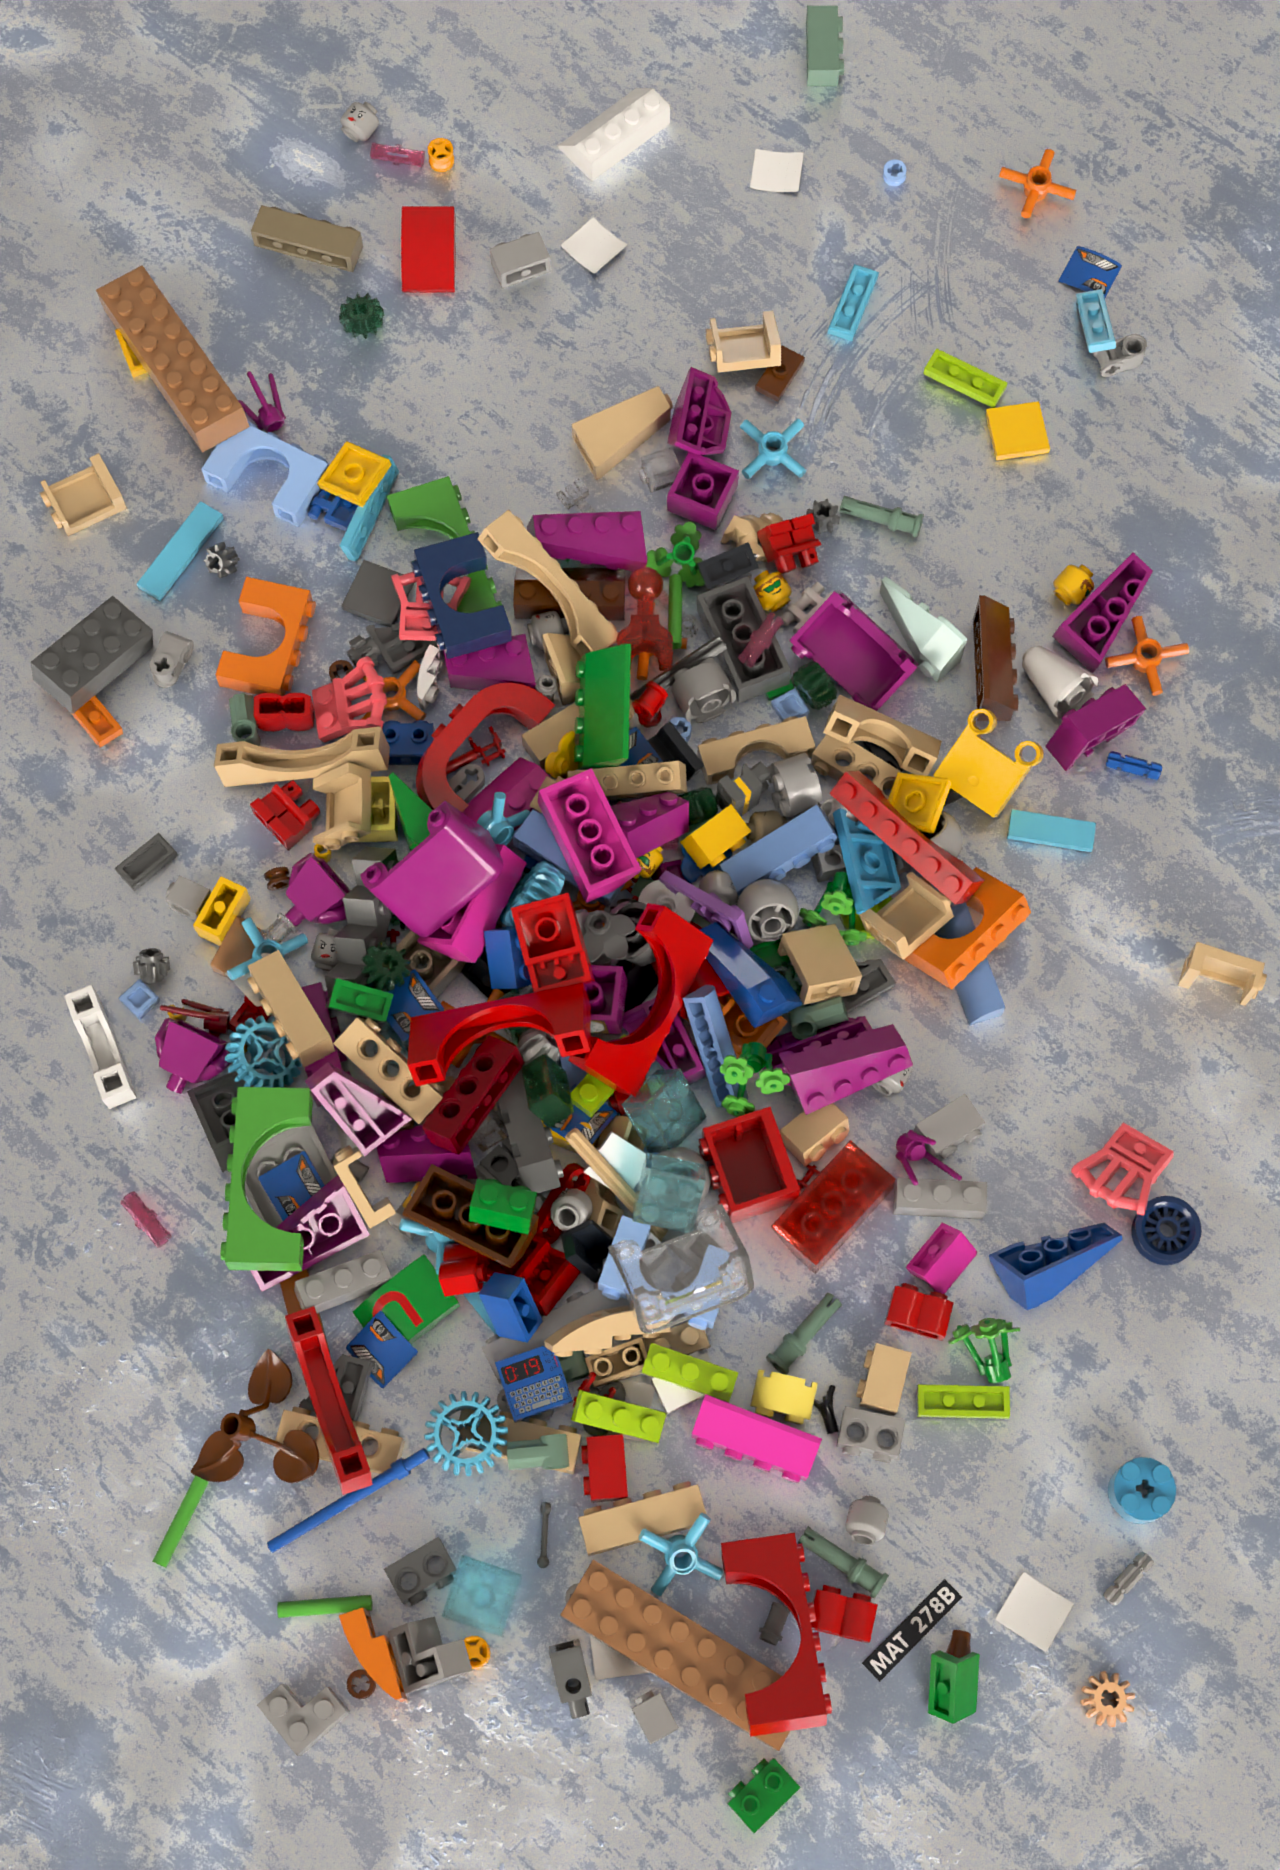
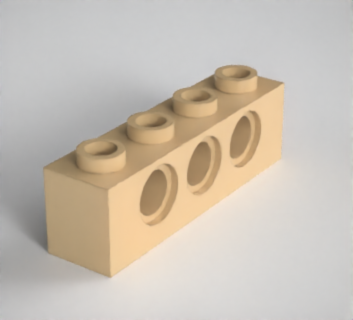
[811,734,903,800]
[568,761,687,800]
[333,1017,446,1124]
[275,1407,405,1474]

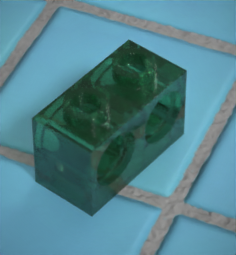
[522,1053,574,1128]

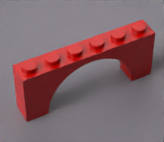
[568,903,713,1097]
[407,983,591,1086]
[721,1533,832,1737]

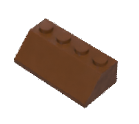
[513,567,626,621]
[973,595,1019,721]
[402,1164,539,1269]

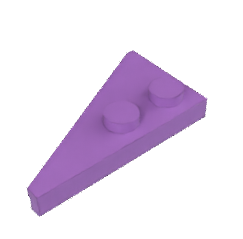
[659,870,754,949]

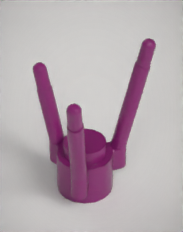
[238,371,286,432]
[895,1130,962,1186]

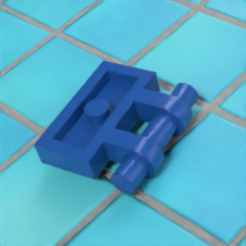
[308,489,358,531]

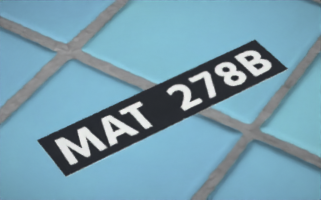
[862,1579,962,1682]

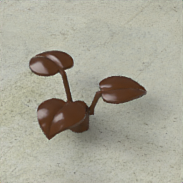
[191,1349,319,1483]

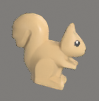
[721,512,783,562]

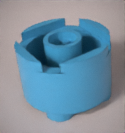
[1108,1457,1176,1524]

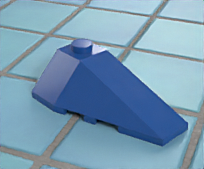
[700,922,803,1029]
[989,1223,1123,1311]

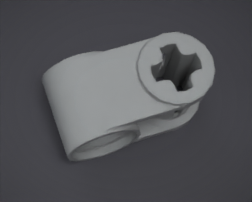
[1092,334,1147,377]
[149,631,194,688]

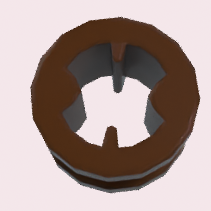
[329,660,353,682]
[264,867,290,891]
[347,1669,376,1699]

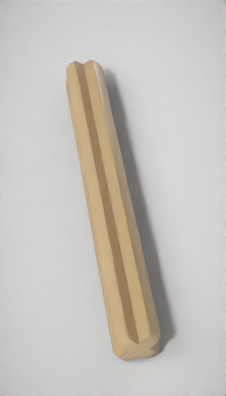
[565,1128,669,1242]

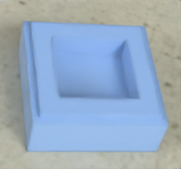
[771,688,810,721]
[118,979,161,1020]

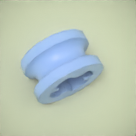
[883,159,907,186]
[670,717,692,742]

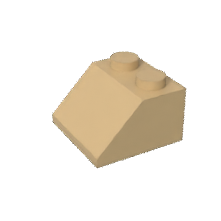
[542,633,582,706]

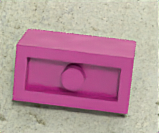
[906,1222,977,1294]

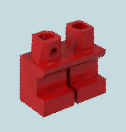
[757,513,822,574]
[250,780,321,851]

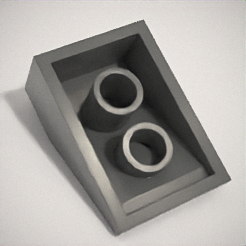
[187,1071,246,1172]

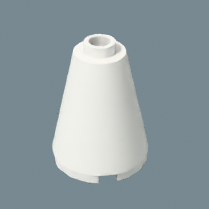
[1022,646,1099,720]

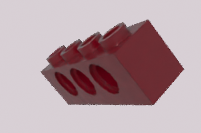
[422,1035,525,1155]

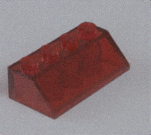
[771,1140,896,1274]

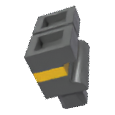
[715,761,771,816]

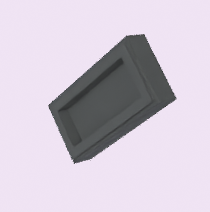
[114,832,178,891]

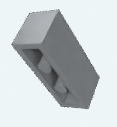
[893,1178,987,1219]
[294,1249,391,1313]

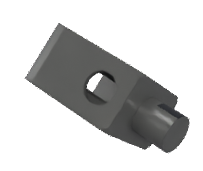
[549,1639,592,1718]

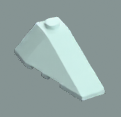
[879,576,967,682]

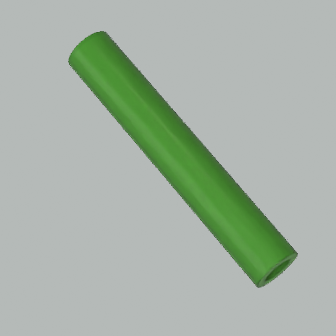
[668,574,683,649]
[152,1476,209,1568]
[277,1595,373,1618]

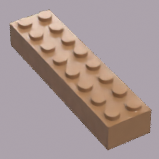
[96,265,250,453]
[560,1559,790,1751]

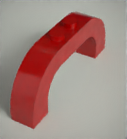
[416,683,555,812]

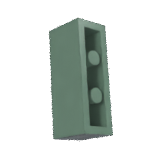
[806,5,844,86]

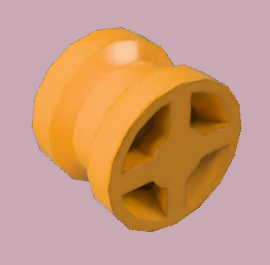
[428,138,454,172]
[464,1636,491,1669]

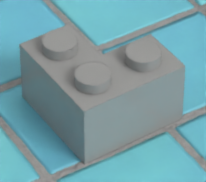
[388,1616,473,1694]
[257,1683,350,1756]

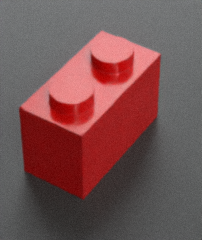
[581,1434,628,1503]

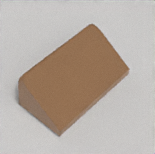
[210,916,265,978]

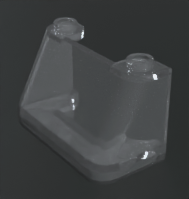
[608,1203,754,1334]

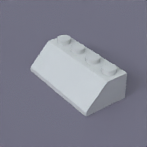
[558,88,670,181]

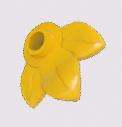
[545,730,578,779]

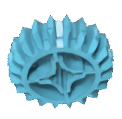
[500,861,565,926]
[225,1015,302,1088]
[424,1391,508,1477]

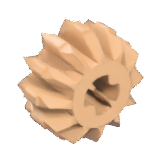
[1080,1671,1135,1727]

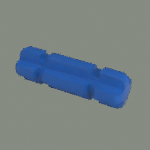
[1106,751,1162,780]

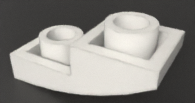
[417,645,443,710]

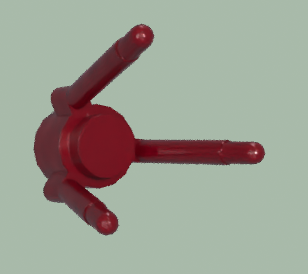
[160,999,230,1038]

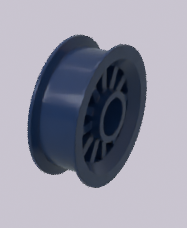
[1131,1196,1202,1265]

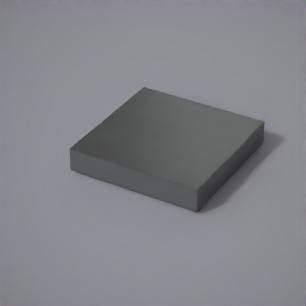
[341,560,414,627]

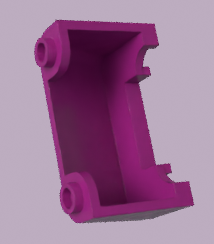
[789,589,919,711]
[360,801,503,938]

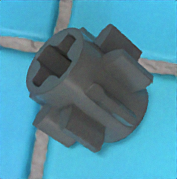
[806,499,840,535]
[204,542,240,578]
[347,635,381,667]
[133,948,170,984]

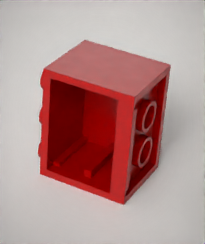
[698,1106,800,1224]

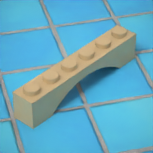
[478,510,620,657]
[214,727,390,787]

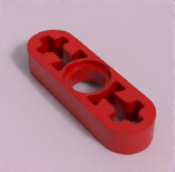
[535,1163,591,1244]

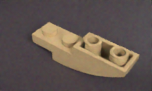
[544,1305,671,1357]
[585,1321,711,1387]

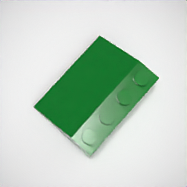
[574,644,631,770]
[389,772,433,852]

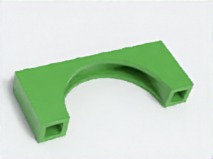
[387,476,502,613]
[220,1087,313,1271]

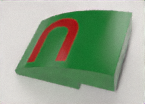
[353,1254,460,1344]

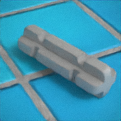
[1103,1552,1154,1606]

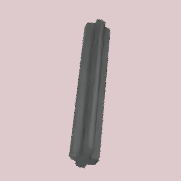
[630,636,727,701]

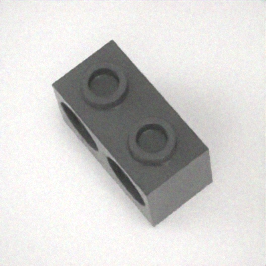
[384,1537,458,1606]

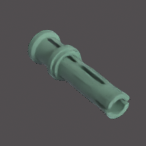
[839,495,924,538]
[766,1292,842,1375]
[798,1526,889,1599]

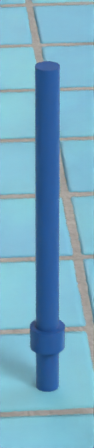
[267,1448,430,1553]

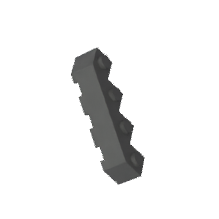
[324,847,399,1000]
[498,1064,564,1193]

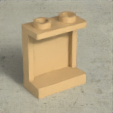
[706,310,781,373]
[40,453,127,536]
[313,762,371,850]
[859,872,954,960]
[778,924,862,1005]
[1178,942,1267,1006]
[332,1145,396,1229]

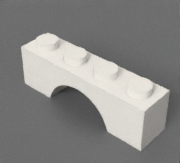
[64,985,137,1109]

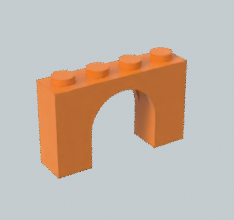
[215,577,316,696]
[905,867,1031,990]

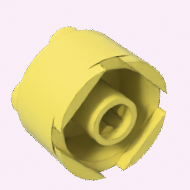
[750,1370,818,1425]

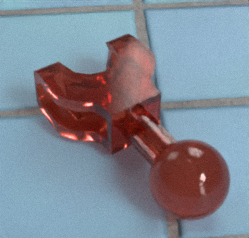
[617,567,673,671]

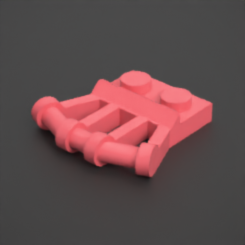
[391,572,471,641]
[312,656,387,743]
[1071,1122,1174,1216]

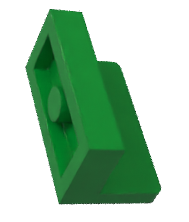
[325,978,394,1023]
[928,1650,980,1724]

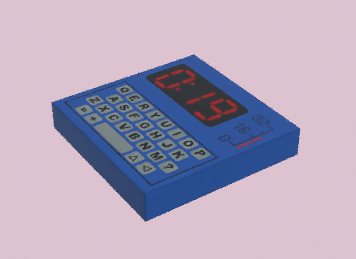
[495,1345,573,1422]

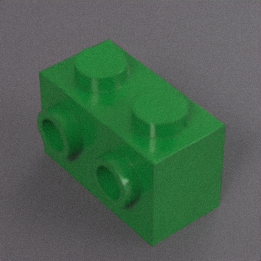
[469,1179,537,1235]
[727,1758,801,1833]

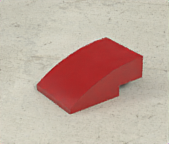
[401,206,456,293]
[511,893,595,992]
[486,1235,581,1317]

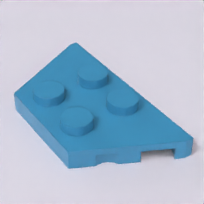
[832,808,901,914]

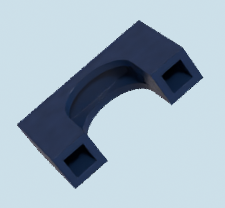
[410,532,512,659]

